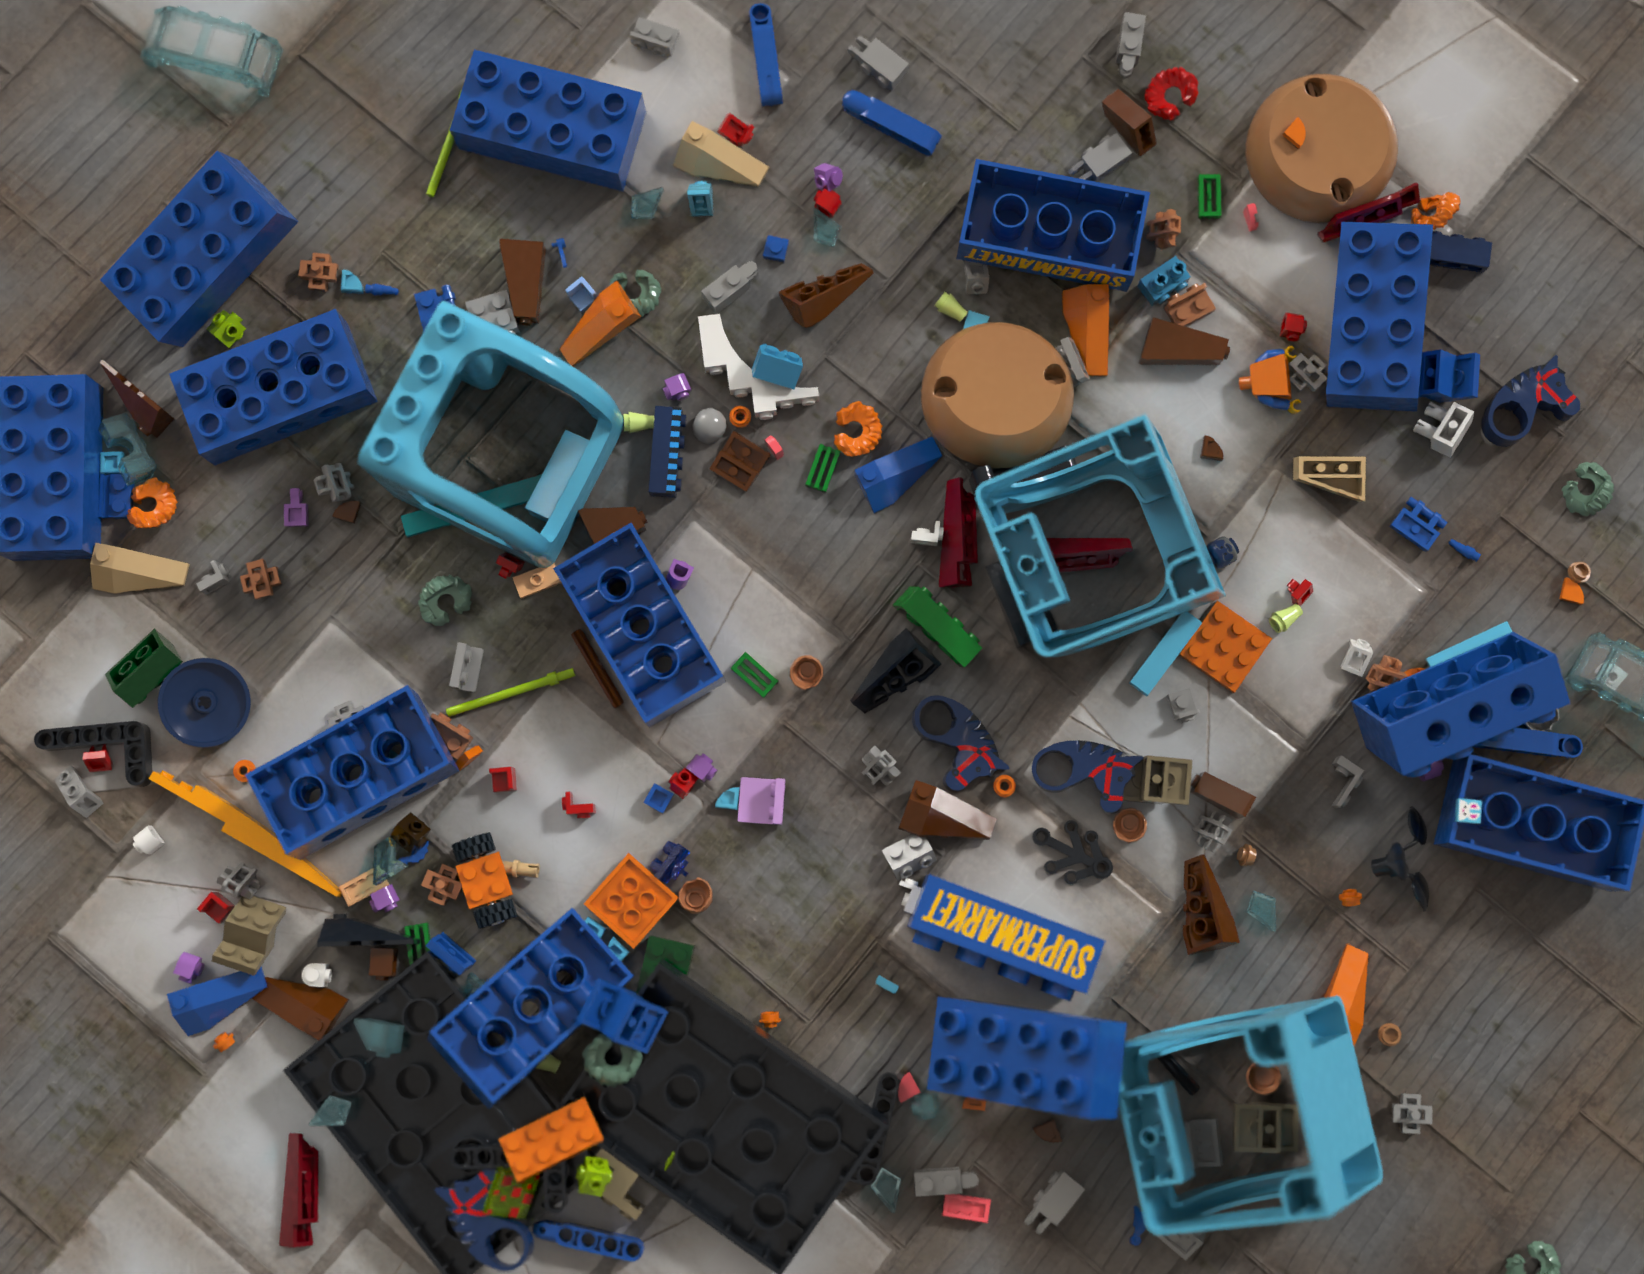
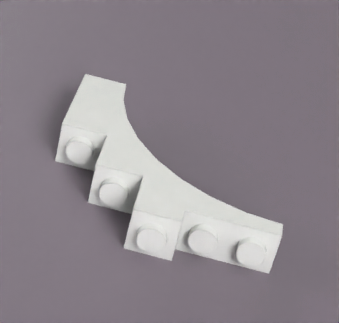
[698,314,819,420]

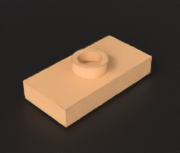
[513,563,561,599]
[338,865,390,907]

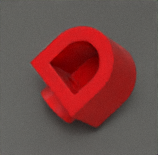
[813,189,842,218]
[1280,312,1307,342]
[668,768,699,799]

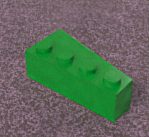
[892,586,982,668]

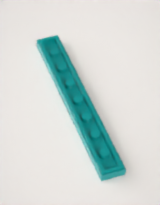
[401,475,542,538]

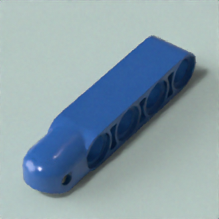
[750,3,783,107]
[842,90,942,156]
[1472,728,1583,758]
[532,1219,645,1261]

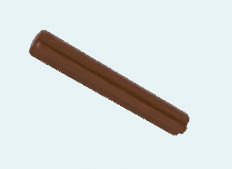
[571,629,624,708]

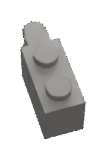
[1116,12,1146,78]
[847,36,909,91]
[1068,133,1132,182]
[701,261,758,314]
[913,1167,979,1196]
[1024,1169,1085,1235]

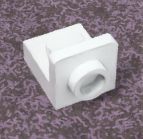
[911,521,944,546]
[1341,639,1373,677]
[898,878,922,914]

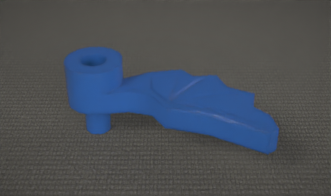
[551,238,568,268]
[398,841,429,867]
[1129,1206,1146,1246]

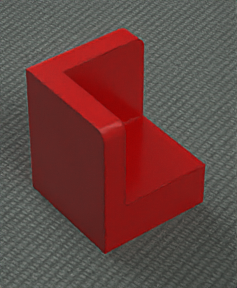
[489,767,517,793]
[197,892,235,924]

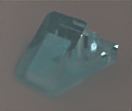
[373,837,408,886]

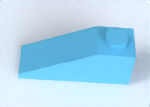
[687,181,713,216]

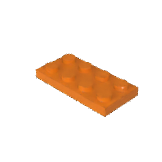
[499,1097,604,1183]

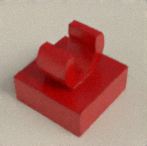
[496,552,525,579]
[1287,579,1313,607]
[82,745,113,772]

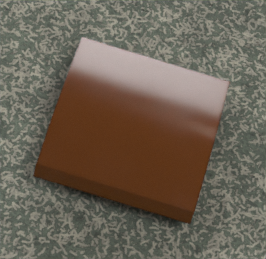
[710,431,771,492]

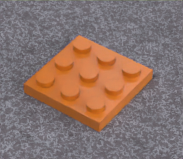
[1179,600,1272,693]
[584,853,679,949]

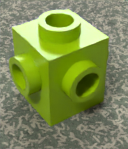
[206,310,246,348]
[576,1156,612,1197]

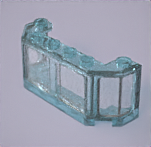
[140,6,283,97]
[1565,632,1644,722]

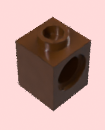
[369,947,398,980]

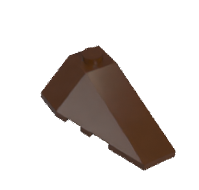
[778,263,874,328]
[100,359,175,438]
[898,780,996,840]
[1183,854,1240,955]
[252,977,349,1040]

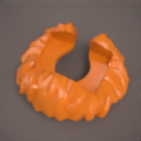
[1411,192,1461,230]
[834,401,882,457]
[127,477,177,528]

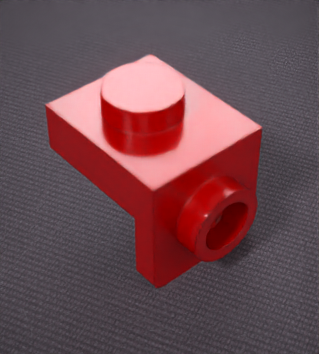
[717,113,755,147]
[562,791,596,819]

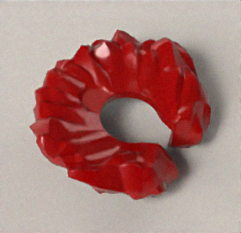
[1144,67,1198,120]

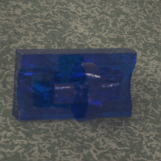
[649,841,690,884]

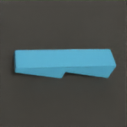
[1129,612,1202,697]
[1425,621,1512,667]

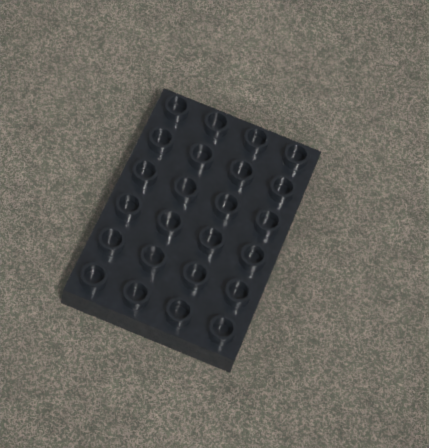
[283,951,596,1274]
[554,958,888,1274]

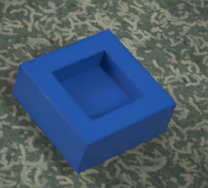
[763,235,789,262]
[643,783,674,814]

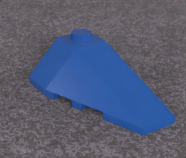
[854,436,942,513]
[167,966,267,1036]

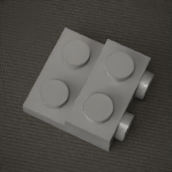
[465,290,520,335]

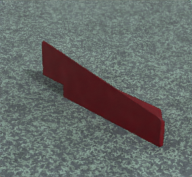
[1317,182,1420,243]
[939,477,978,588]
[1046,538,1133,573]
[279,1133,319,1248]

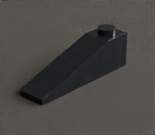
[985,561,1058,649]
[850,628,941,714]
[317,914,420,947]

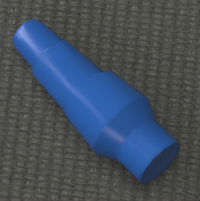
[365,284,399,296]
[1449,539,1481,562]

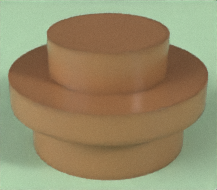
[1568,562,1591,583]
[1237,844,1257,867]
[1378,1023,1401,1046]

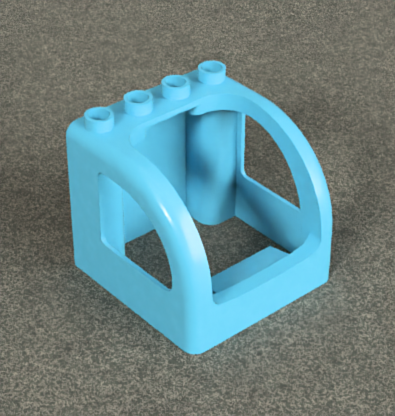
[358,301,624,568]
[975,414,1226,657]
[1119,996,1383,1236]

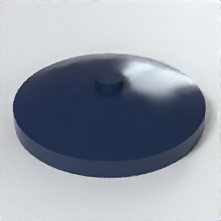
[158,658,251,747]

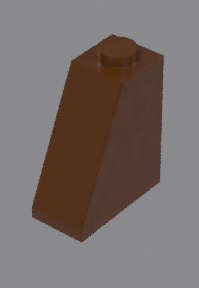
[1102,89,1157,157]
[578,507,648,544]
[1190,771,1256,819]

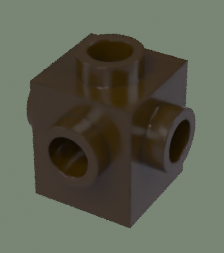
[390,812,431,853]

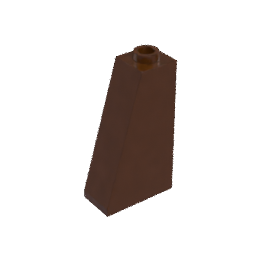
[499,239,546,326]
[1138,317,1231,365]

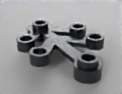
[1032,820,1113,884]

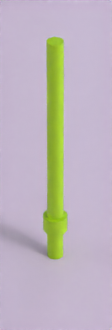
[426,90,462,197]
[446,668,576,717]

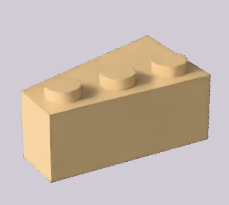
[1293,457,1366,502]

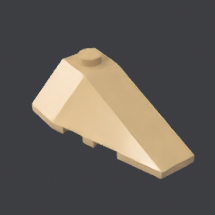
[673,121,769,187]
[90,543,190,594]

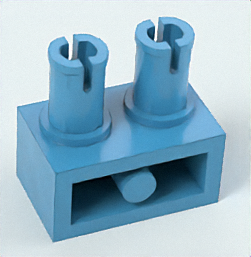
[1137,256,1191,306]
[752,344,803,389]

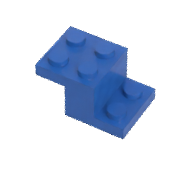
[1418,349,1480,403]
[576,977,668,1054]

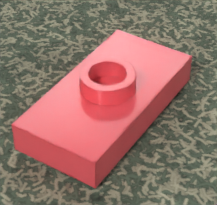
[942,1194,991,1223]

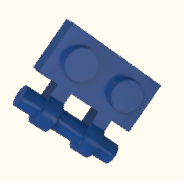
[414,285,456,332]
[1389,497,1447,552]

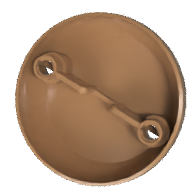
[1246,74,1398,223]
[921,322,1074,468]

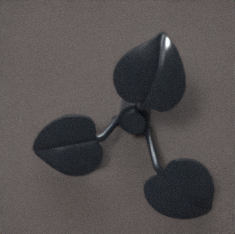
[1371,806,1429,912]

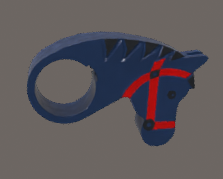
[1481,355,1580,447]
[912,695,1009,791]
[1032,740,1143,814]
[435,1168,534,1272]

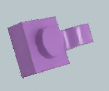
[284,488,308,527]

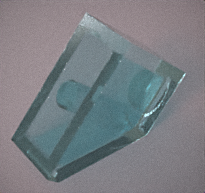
[354,1018,404,1057]

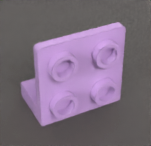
[738,777,786,825]

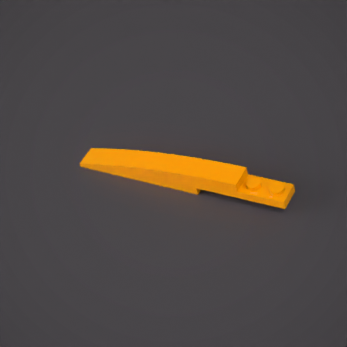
[149,770,343,897]

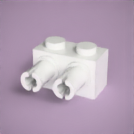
[1413,402,1474,458]

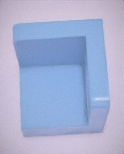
[565,276,597,313]

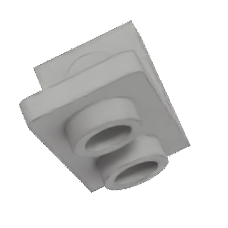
[1332,755,1364,809]
[55,766,104,818]

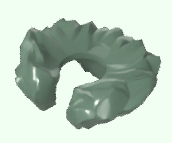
[609,270,661,317]
[1561,462,1614,516]
[418,574,472,626]
[582,1034,643,1087]
[1505,1241,1561,1274]

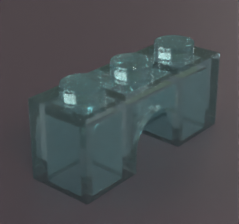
[98,412,156,486]

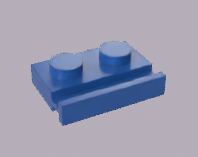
[98,474,135,519]
[426,932,476,975]

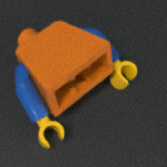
[1239,346,1301,414]

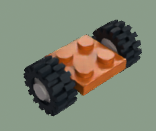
[451,832,517,929]

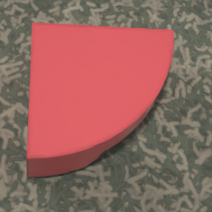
[1243,203,1258,232]
[898,1071,921,1103]

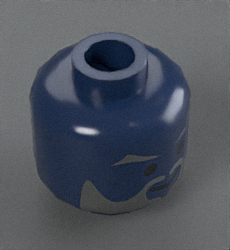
[1206,536,1239,569]

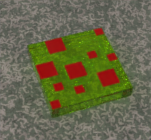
[483,1167,541,1219]

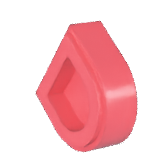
[764,435,784,460]

